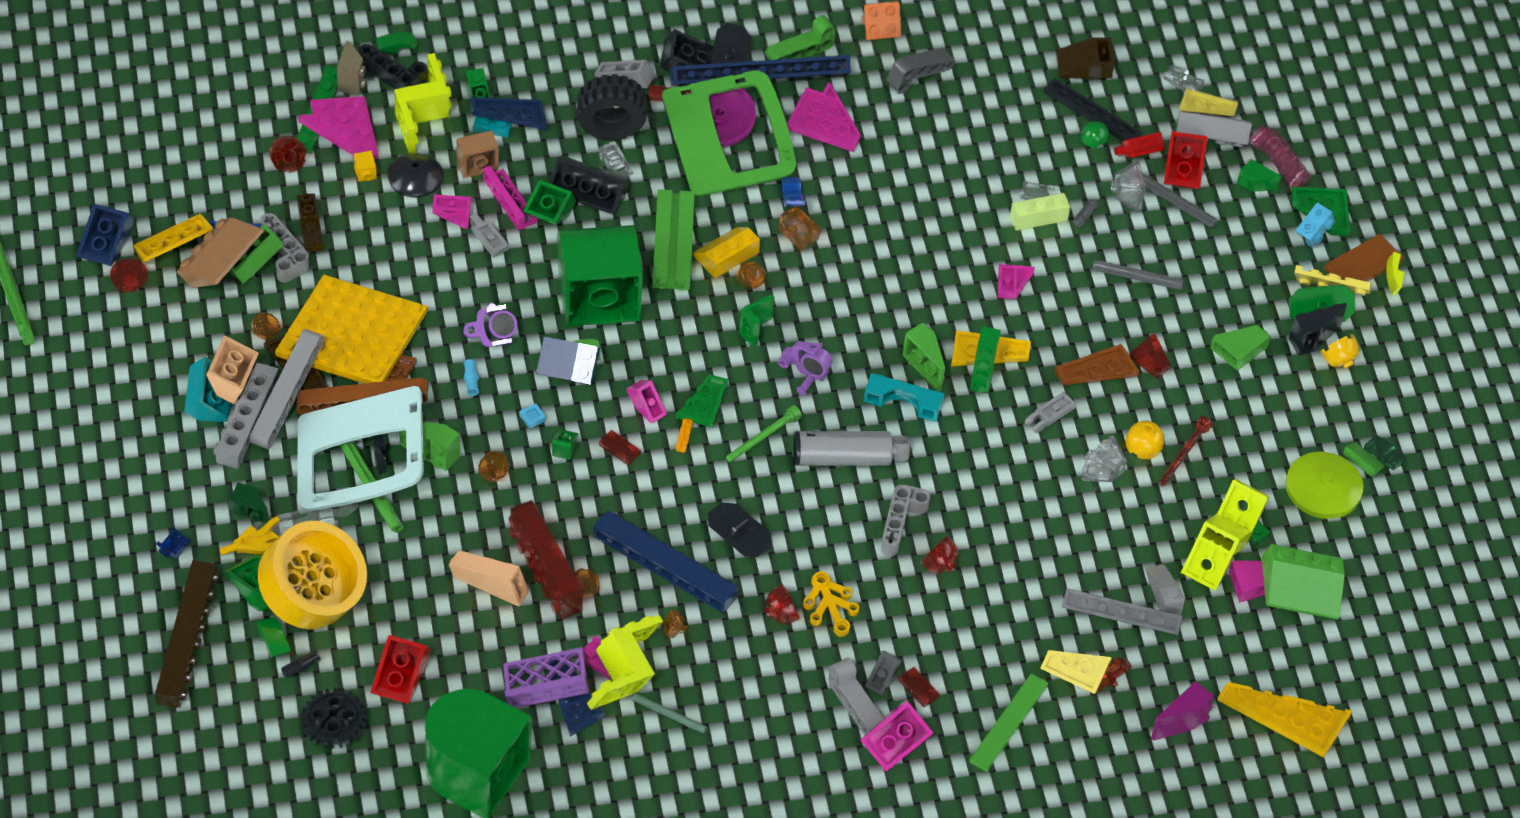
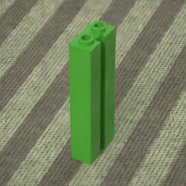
[652,189,695,290]

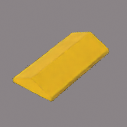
[133,213,213,263]

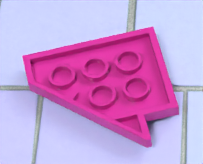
[787,83,861,152]
[298,96,379,159]

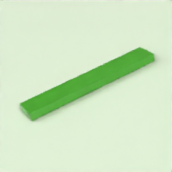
[970,674,1048,772]

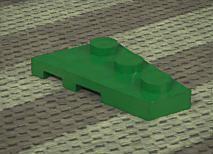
[675,374,728,427]

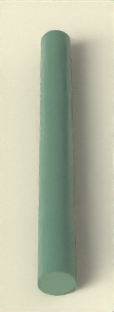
[631,693,707,734]

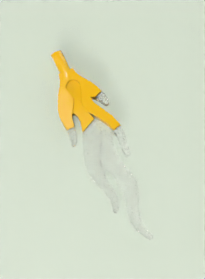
[219,502,359,556]

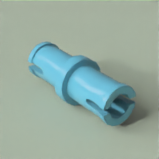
[464,359,479,396]

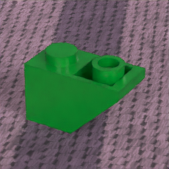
[464,68,490,98]

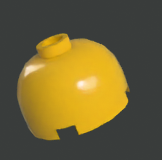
[1321,334,1359,369]
[1126,420,1164,459]

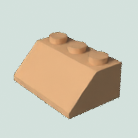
[206,335,259,404]

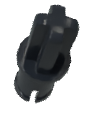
[281,650,321,678]

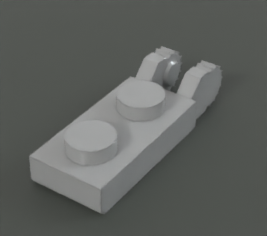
[1025,392,1076,433]

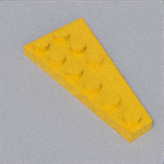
[1217,682,1352,757]

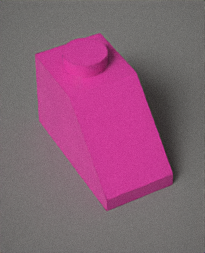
[626,380,667,423]

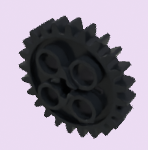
[300,688,367,749]

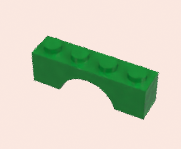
[970,326,1001,394]

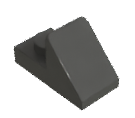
[865,650,901,696]

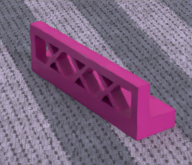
[483,166,538,231]

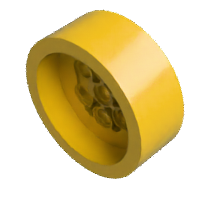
[258,521,367,629]

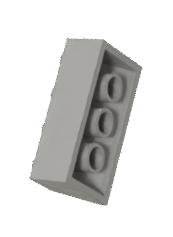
[1176,110,1252,147]

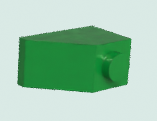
[1237,159,1282,192]

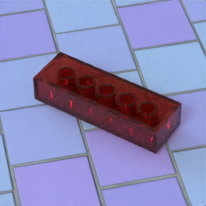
[508,500,583,620]

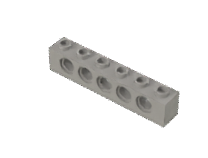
[214,363,279,469]

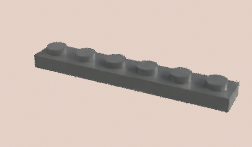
[1062,588,1183,635]

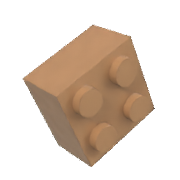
[457,131,499,179]

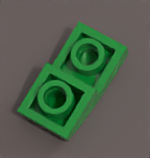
[376,32,418,53]
[256,617,291,658]

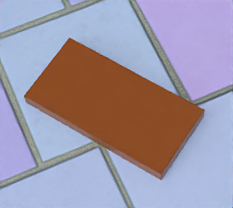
[1324,234,1404,282]

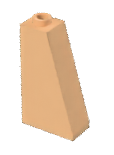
[449,550,529,606]

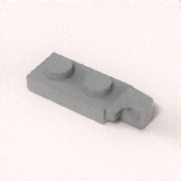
[470,213,509,257]

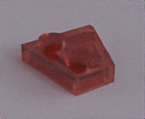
[1129,333,1171,379]

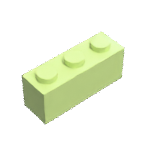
[1010,193,1070,230]

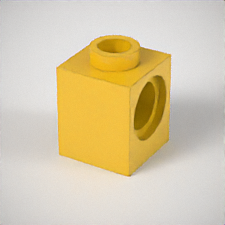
[353,151,376,182]

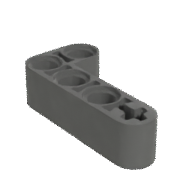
[887,48,956,94]

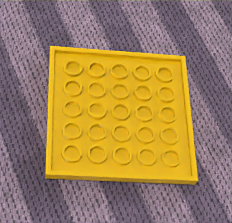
[275,275,428,383]

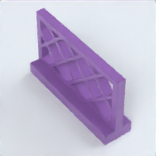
[503,647,589,708]

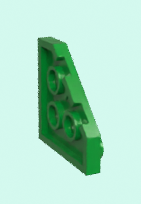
[1291,187,1351,236]

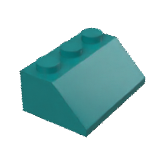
[184,357,231,422]

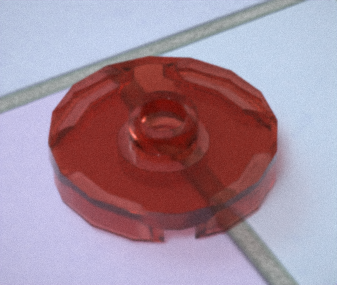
[110,259,148,292]

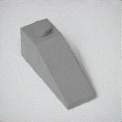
[594,60,655,89]
[1145,564,1184,615]

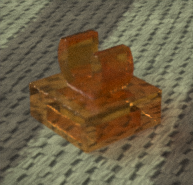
[662,610,688,638]

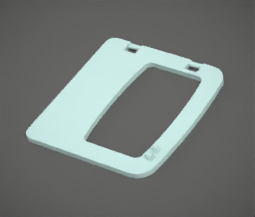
[297,386,424,511]

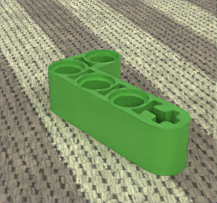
[765,15,835,60]

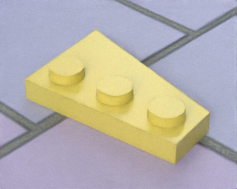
[1179,88,1238,116]
[1040,650,1112,694]

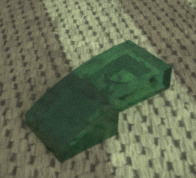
[1364,435,1407,470]

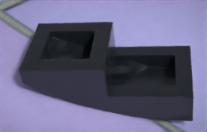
[373,434,387,475]

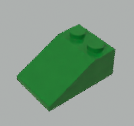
[224,554,290,612]

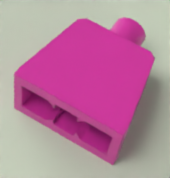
[1229,561,1265,603]

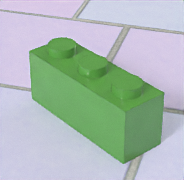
[229,224,284,284]

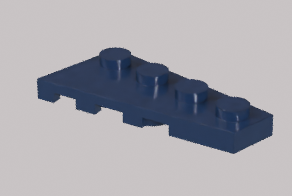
[469,97,547,130]
[547,660,605,737]

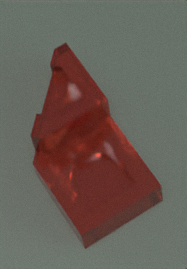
[1097,657,1132,692]

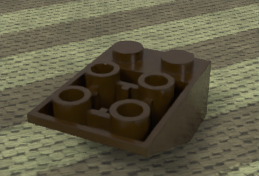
[1055,37,1115,78]

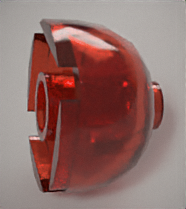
[269,135,307,173]
[920,536,958,574]
[764,584,800,624]

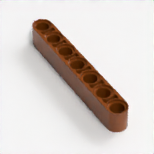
[296,378,428,415]

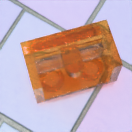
[777,207,821,251]

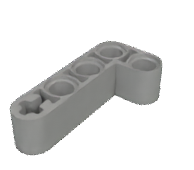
[261,213,309,282]
[881,485,930,557]
[828,657,883,735]

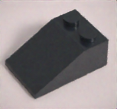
[659,29,713,72]

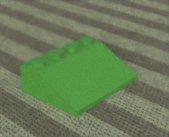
[1261,544,1345,620]

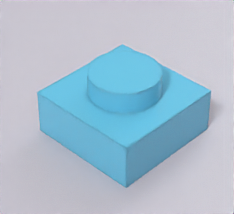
[519,404,546,429]

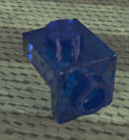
[156,528,191,559]

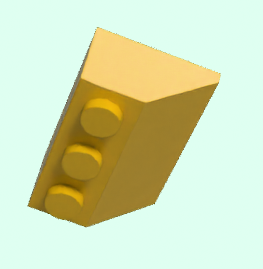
[692,227,760,278]

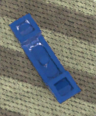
[782,177,805,207]

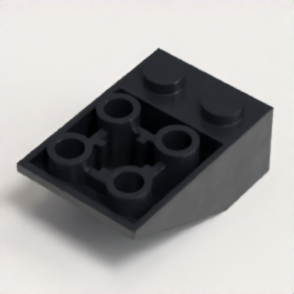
[1289,303,1347,356]

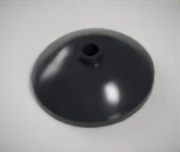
[388,153,443,198]

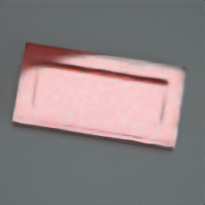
[599,430,641,466]
[898,667,940,708]

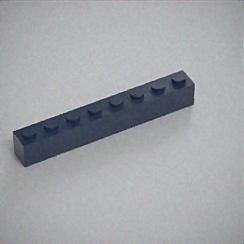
[593,510,738,614]

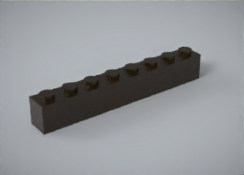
[155,560,220,708]

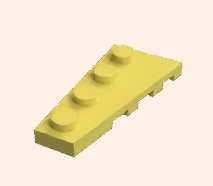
[1295,265,1371,296]

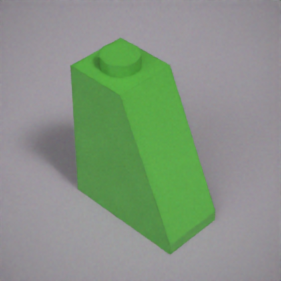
[1210,325,1271,371]

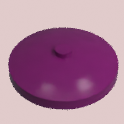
[690,88,756,147]

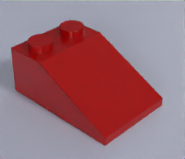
[1164,131,1207,189]
[370,635,431,704]

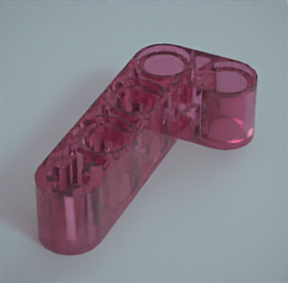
[1249,126,1311,187]

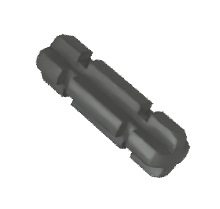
[1073,199,1098,227]

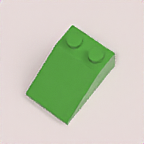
[902,322,945,392]

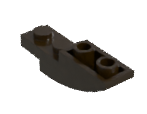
[296,193,324,252]

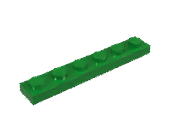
[294,66,338,154]

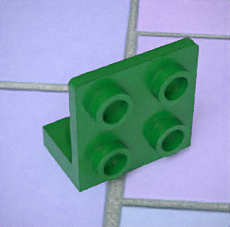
[739,294,775,348]

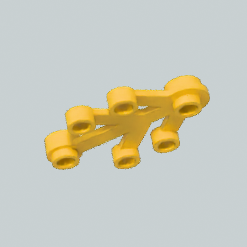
[803,571,859,637]

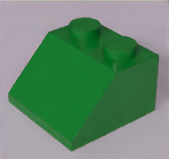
[523,180,576,225]

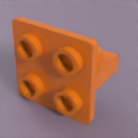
[861,1,901,40]

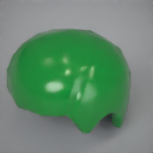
[1080,121,1110,148]

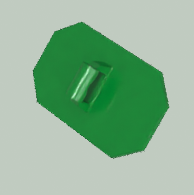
[1289,285,1355,322]

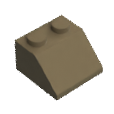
[337,41,366,95]

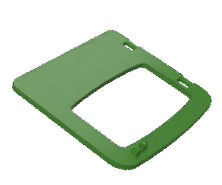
[662,71,796,197]

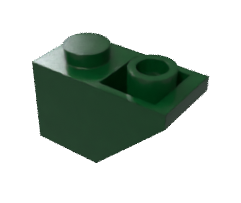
[229,482,268,523]

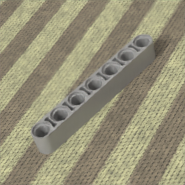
[250,329,324,449]

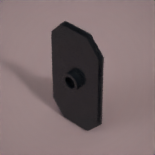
[710,23,751,84]
[708,502,772,557]

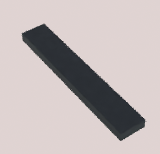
[1043,78,1142,141]

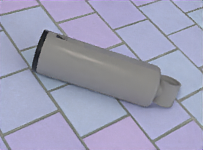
[793,431,911,466]

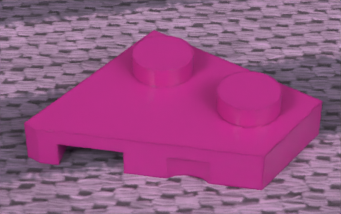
[432,194,471,229]
[998,264,1035,299]

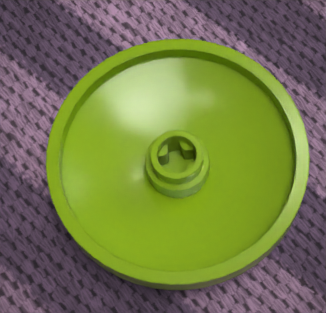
[1286,452,1363,519]

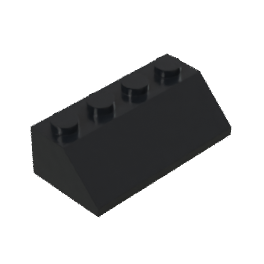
[549,156,631,215]

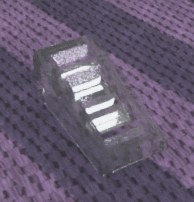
[599,141,633,177]

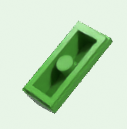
[1343,442,1385,477]

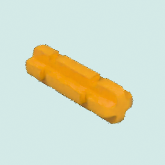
[676,418,693,453]

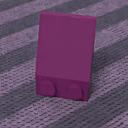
[1151,681,1214,741]

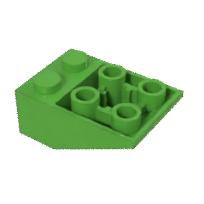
[399,422,460,471]

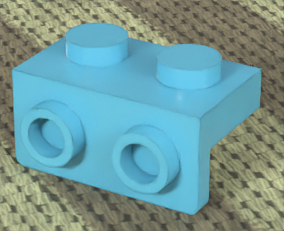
[1296,203,1334,248]

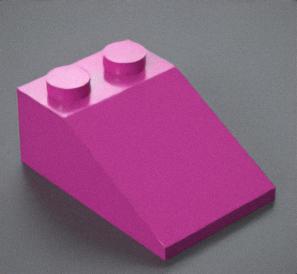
[860,700,933,771]

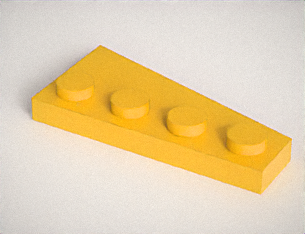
[951,330,1031,367]

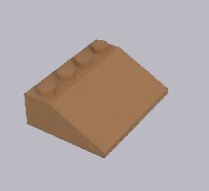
[177,218,263,288]

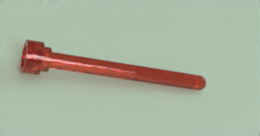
[1159,416,1213,486]

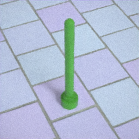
[726,405,802,462]

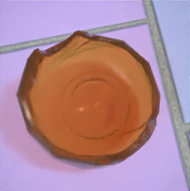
[736,262,766,289]
[251,312,281,340]
[478,451,509,483]
[571,568,600,598]

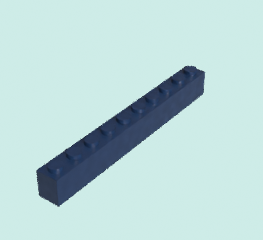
[669,55,851,86]

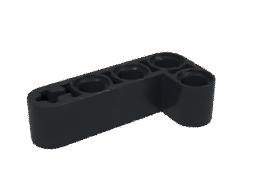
[358,44,427,89]

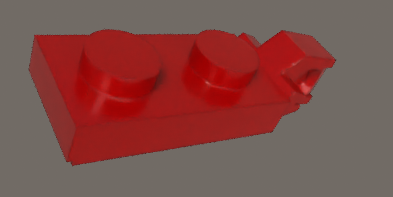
[1113,132,1165,158]

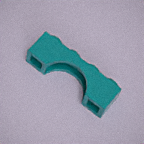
[863,373,944,422]

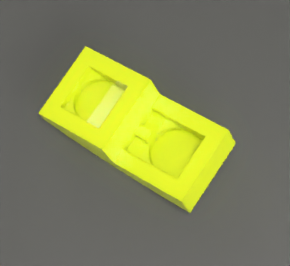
[1386,252,1405,295]

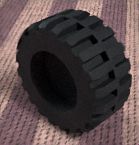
[577,74,647,141]

